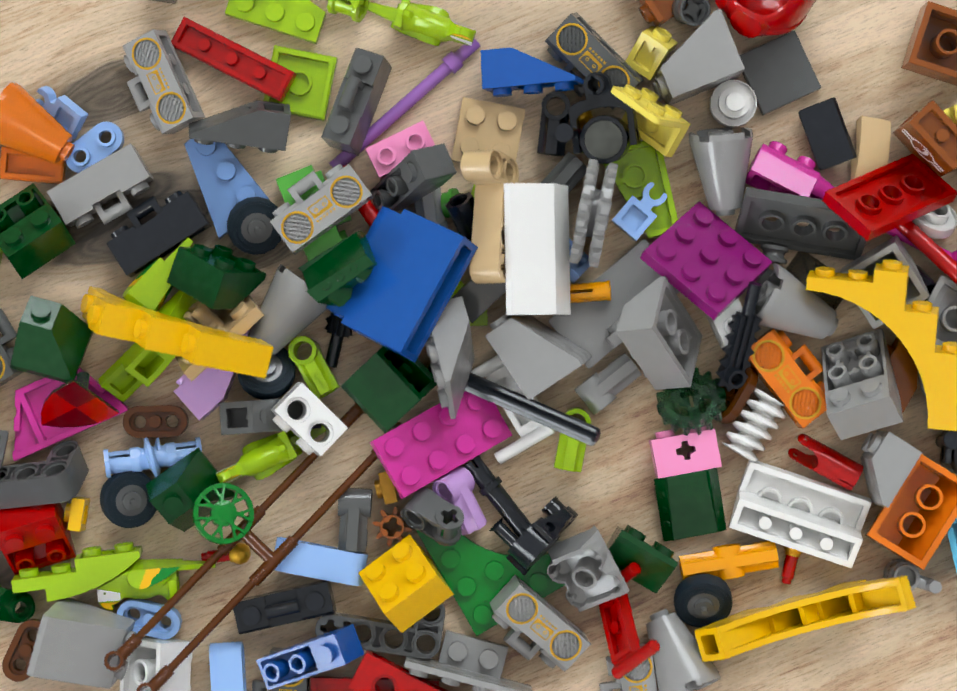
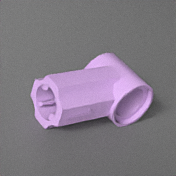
[432,466,487,536]

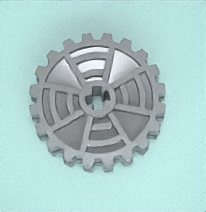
[569,159,618,268]

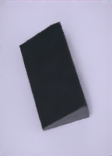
[798,97,857,170]

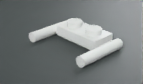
[471,355,555,464]

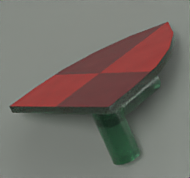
[41,371,119,428]

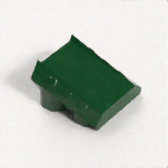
[298,231,377,307]
[654,468,727,541]

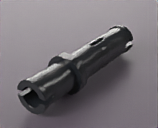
[463,455,532,538]

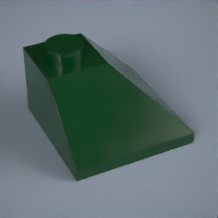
[10,296,93,384]
[146,447,235,532]

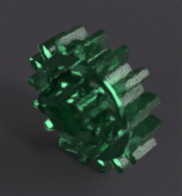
[656,368,727,436]

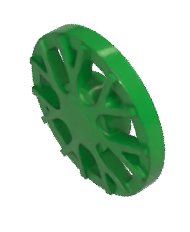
[192,483,254,545]

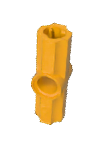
[678,540,779,581]

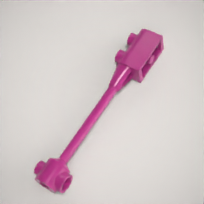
[745,141,957,280]

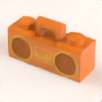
[748,328,826,428]

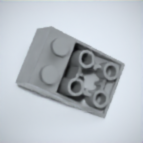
[425,296,475,419]
[821,328,903,440]

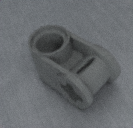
[400,487,464,546]

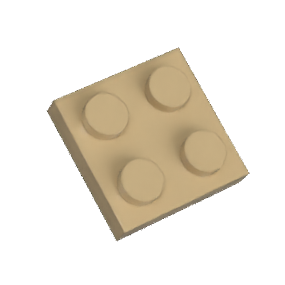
[451,97,526,163]

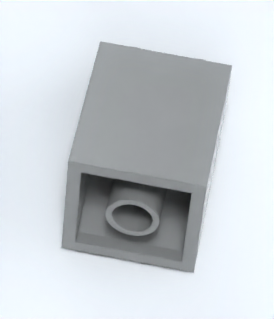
[653,8,745,105]
[485,314,592,401]
[26,598,136,689]

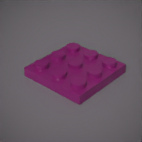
[640,201,772,321]

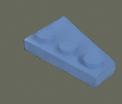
[184,139,270,239]

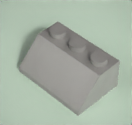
[616,276,702,390]

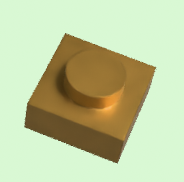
[374,471,399,505]

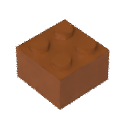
[901,1,957,86]

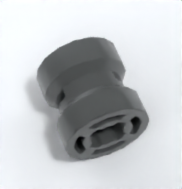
[672,0,711,26]

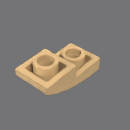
[851,115,891,180]

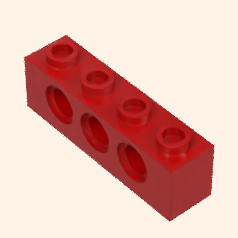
[348,650,448,691]

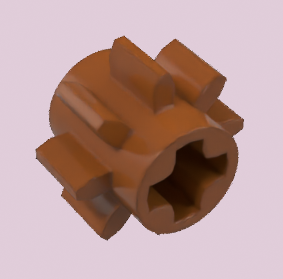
[373,506,413,547]

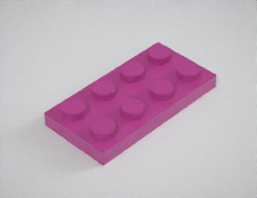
[370,391,513,499]

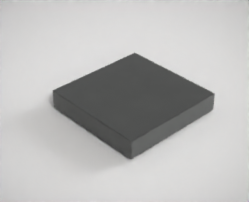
[740,30,821,116]

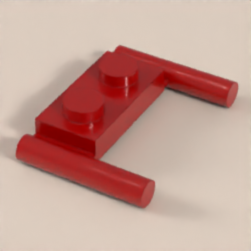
[599,562,660,679]

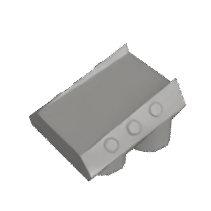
[547,526,629,612]

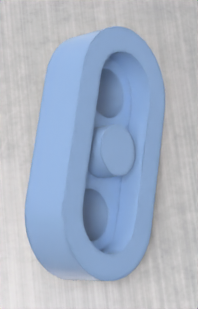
[66,122,124,173]
[117,598,182,640]

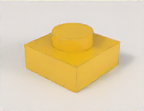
[64,497,90,532]

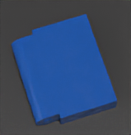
[326,206,478,362]

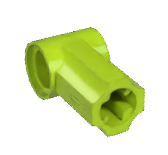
[288,336,340,399]
[554,407,591,472]

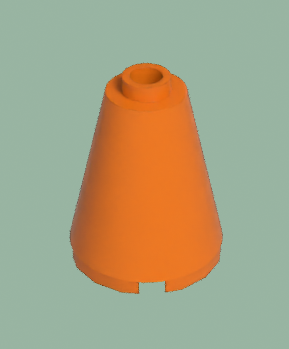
[0,82,75,164]

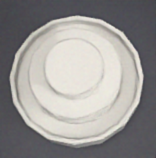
[709,80,757,128]
[912,204,957,239]

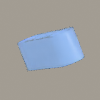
[274,537,368,586]
[209,641,247,691]

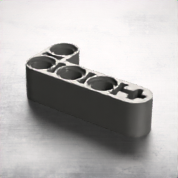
[0,440,89,510]
[315,602,446,659]

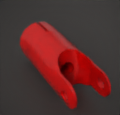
[788,434,864,491]

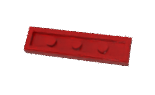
[171,17,297,103]

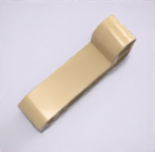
[460,150,519,284]

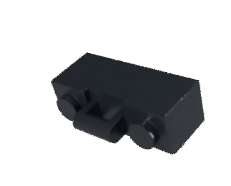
[106,190,212,278]
[233,580,337,635]

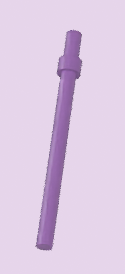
[329,38,481,167]

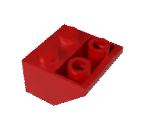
[0,503,76,575]

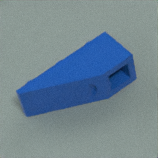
[480,47,584,97]
[256,624,364,690]

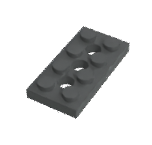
[735,187,871,260]

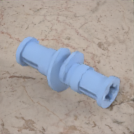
[103,437,202,478]

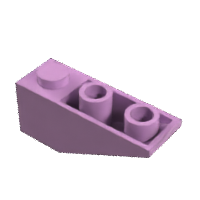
[173,329,251,420]

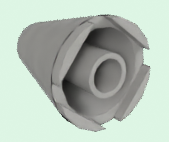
[689,127,753,216]
[755,263,838,339]
[249,264,327,355]
[646,609,721,691]

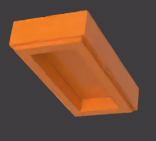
[0,146,66,185]

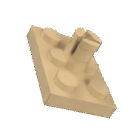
[175,295,264,381]

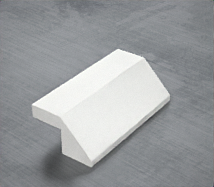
[504,183,571,316]
[729,460,872,569]

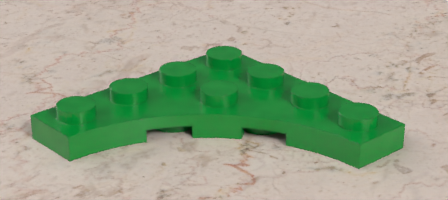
[416,530,565,636]

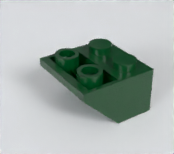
[0,183,76,279]
[167,244,266,309]
[341,347,437,433]
[607,524,678,594]

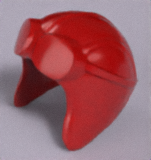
[715,0,816,38]

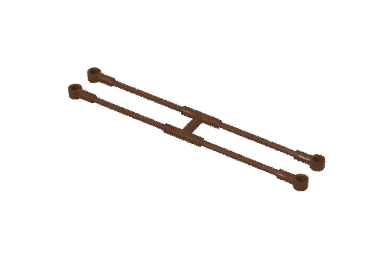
[104,401,402,691]

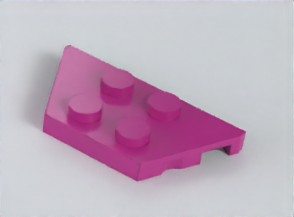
[12,368,129,461]

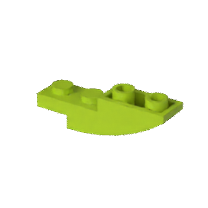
[98,290,208,402]
[11,542,143,602]

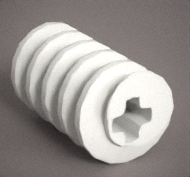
[722,388,786,462]

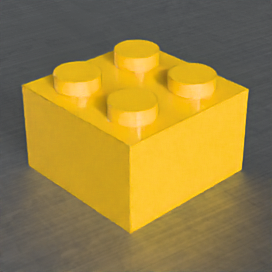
[358,534,453,633]

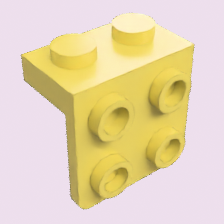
[610,84,691,157]

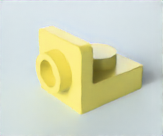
[626,26,678,81]

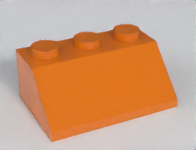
[865,454,957,570]

